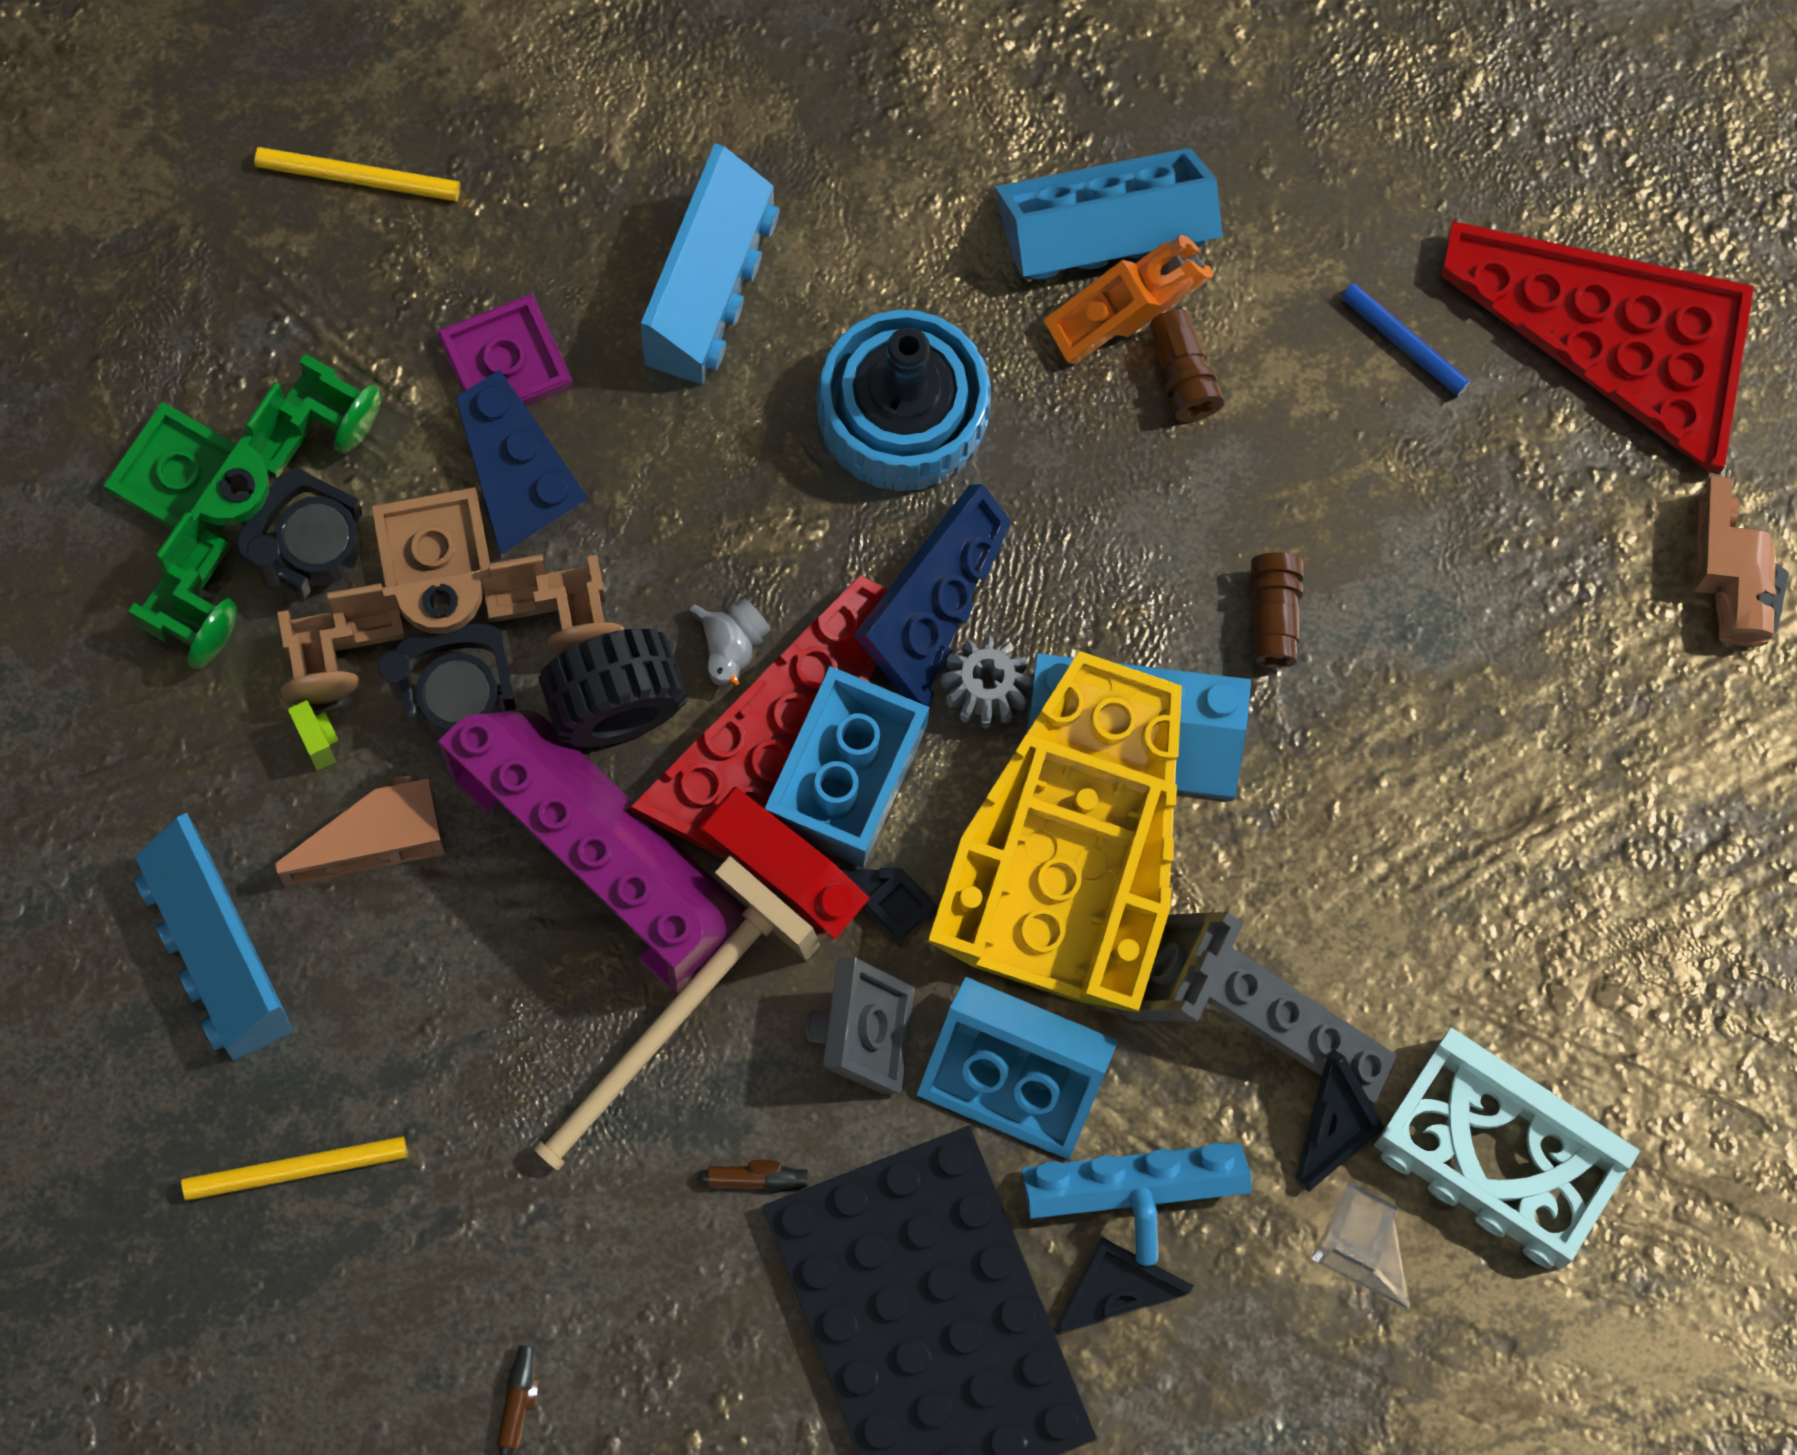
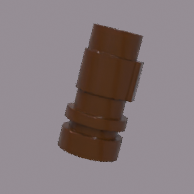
[1150,309,1225,422]
[1251,552,1304,668]

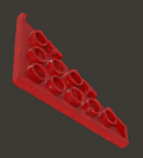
[1440,221,1754,475]

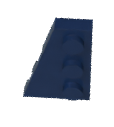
[456,369,588,559]

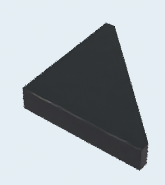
[1295,1049,1385,1192]
[1053,1237,1194,1335]

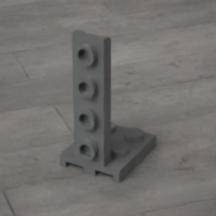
[1114,912,1397,1103]

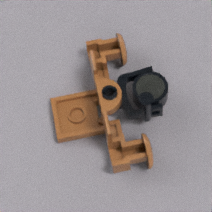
[277,487,625,737]

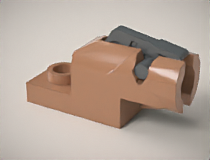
[1694,476,1789,647]

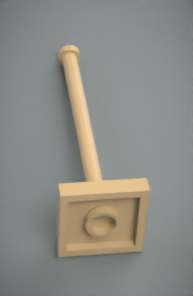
[533,856,821,1171]

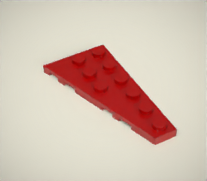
[627,575,888,860]

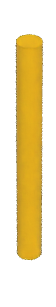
[255,147,460,202]
[181,1136,408,1201]

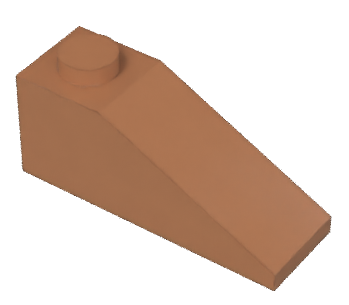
[275,776,445,888]

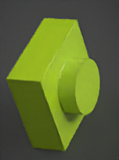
[288,700,339,771]

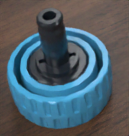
[816,310,991,491]

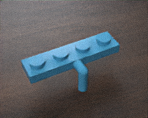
[1022,1143,1252,1266]

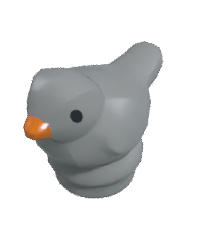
[687,597,771,687]

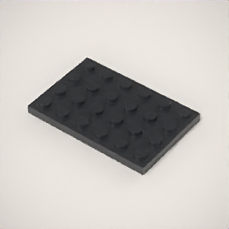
[763,1125,1097,1455]

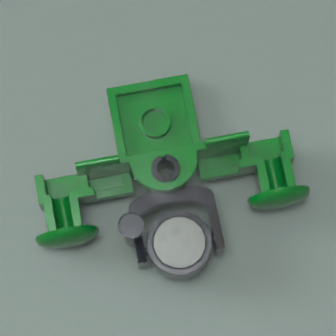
[104,354,382,669]

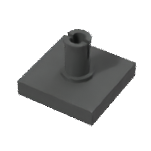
[805,958,915,1094]

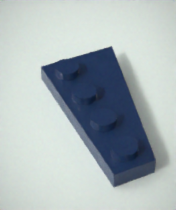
[853,484,1012,707]

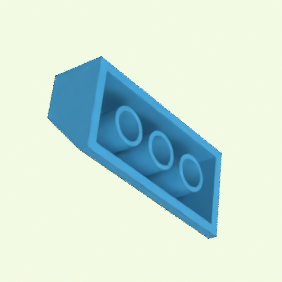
[641,143,780,385]
[994,148,1223,279]
[1026,653,1251,800]
[133,813,294,1061]

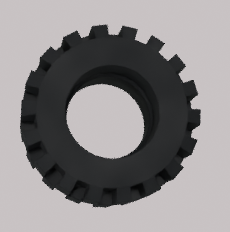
[538,629,688,747]

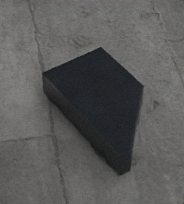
[837,866,939,947]

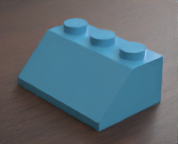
[765,666,930,869]
[916,977,1118,1160]

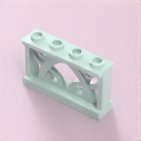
[1374,1027,1641,1269]

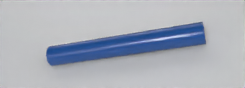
[1341,283,1471,397]

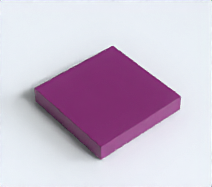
[436,293,574,407]

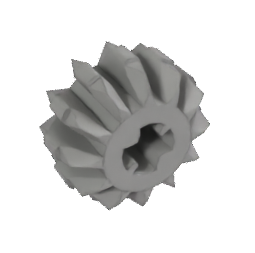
[941,635,1033,729]

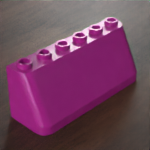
[438,710,744,996]

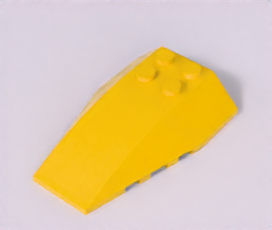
[927,651,1182,1012]

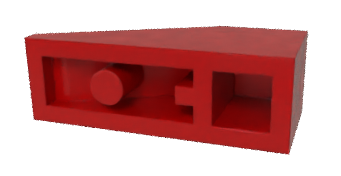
[698,787,870,939]

